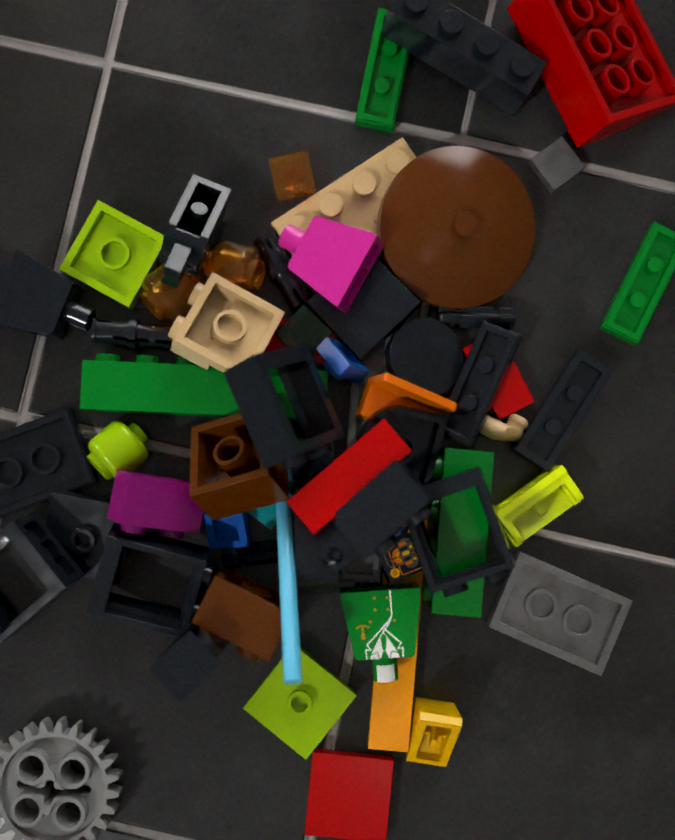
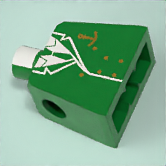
[340,582,421,682]

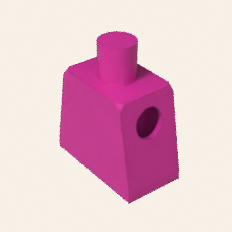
[278,216,384,314]

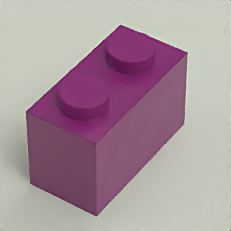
[107,469,204,539]

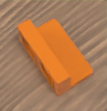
[355,373,457,420]

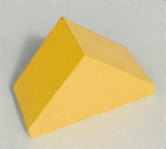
[406,697,462,767]

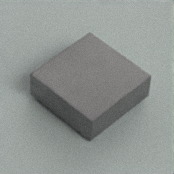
[528,136,586,194]

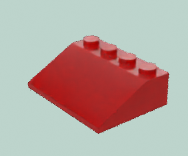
[507,0,675,148]

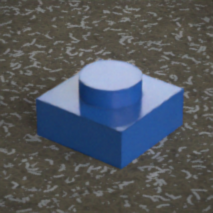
[316,337,370,383]
[203,511,252,549]

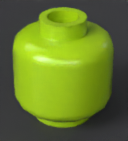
[86,420,149,480]

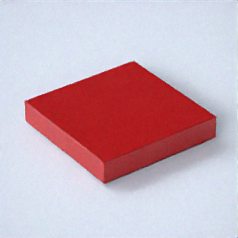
[304,748,394,840]

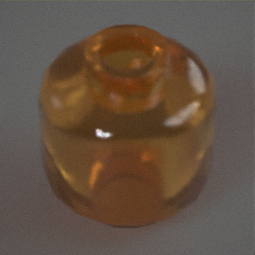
[203,241,266,293]
[140,263,201,320]

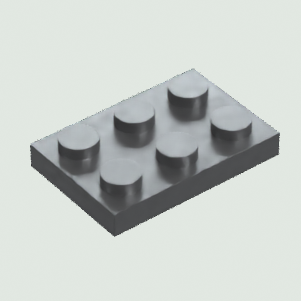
[486,550,633,676]

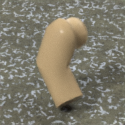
[481,413,528,442]

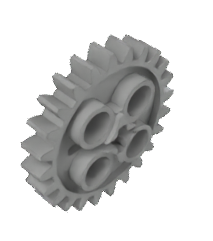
[0,716,123,840]

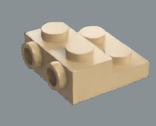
[168,272,285,373]

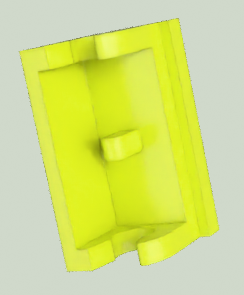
[495,465,584,547]

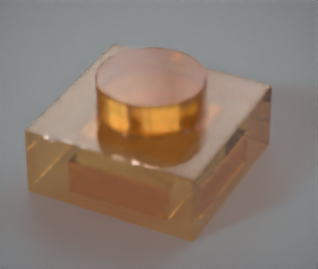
[269,151,316,202]

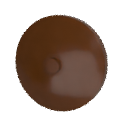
[377,146,536,309]

